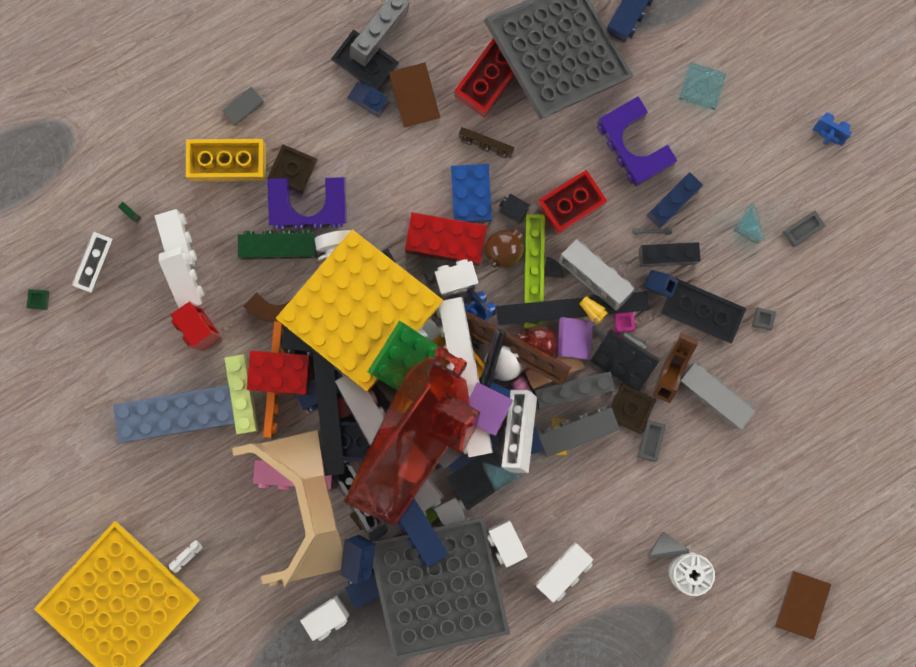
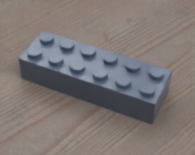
[113,385,235,443]

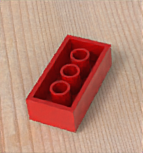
[454,38,515,118]
[405,212,487,266]

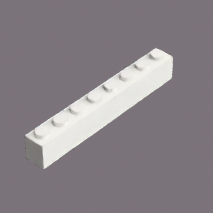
[436,297,493,457]

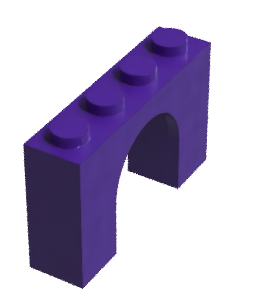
[597,96,678,187]
[267,177,347,229]

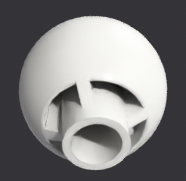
[485,346,526,381]

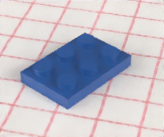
[451,164,492,222]

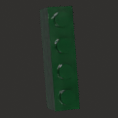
[238,230,317,260]

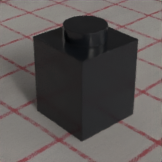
[499,193,530,224]

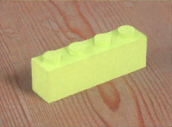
[225,354,259,435]

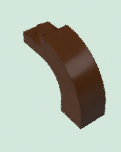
[243,292,292,323]
[652,333,699,403]

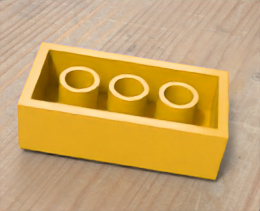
[186,139,266,182]

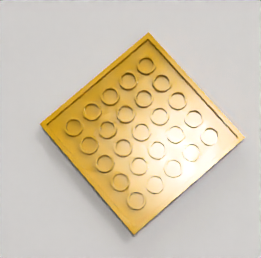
[276,229,443,393]
[34,521,201,667]

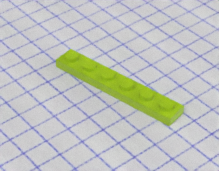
[523,214,545,329]

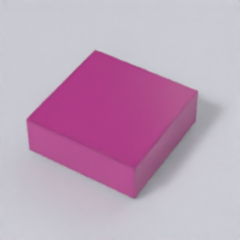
[614,312,636,333]

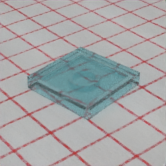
[679,62,726,110]

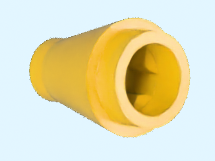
[579,296,608,324]

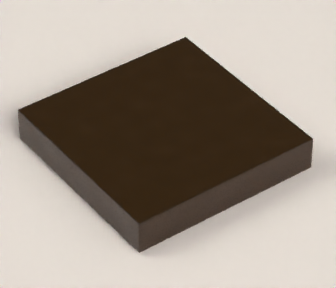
[267,144,318,194]
[610,383,657,434]

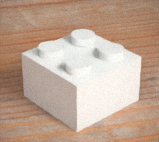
[435,259,479,298]
[487,519,528,568]
[300,595,350,641]

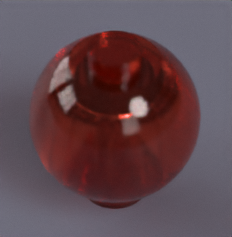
[517,325,558,358]

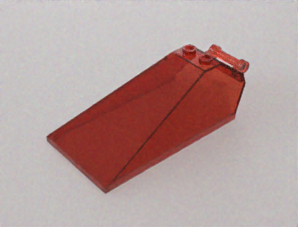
[343,345,475,525]

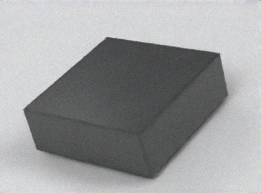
[752,307,776,331]

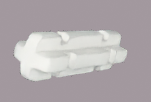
[169,540,203,573]

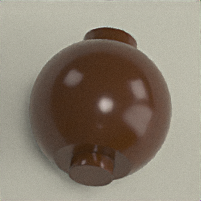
[485,228,524,268]

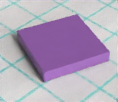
[557,317,593,360]
[460,382,513,436]

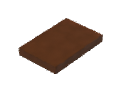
[389,62,440,128]
[775,571,831,640]

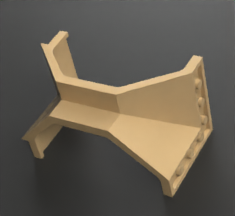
[232,430,344,587]

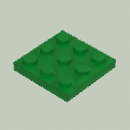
[367,320,443,399]

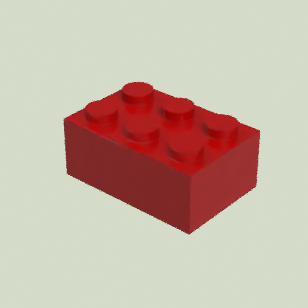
[537,169,607,236]
[170,301,222,351]
[246,351,312,395]

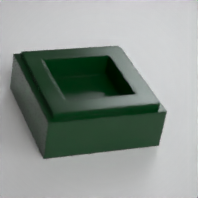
[118,201,141,222]
[26,289,49,310]

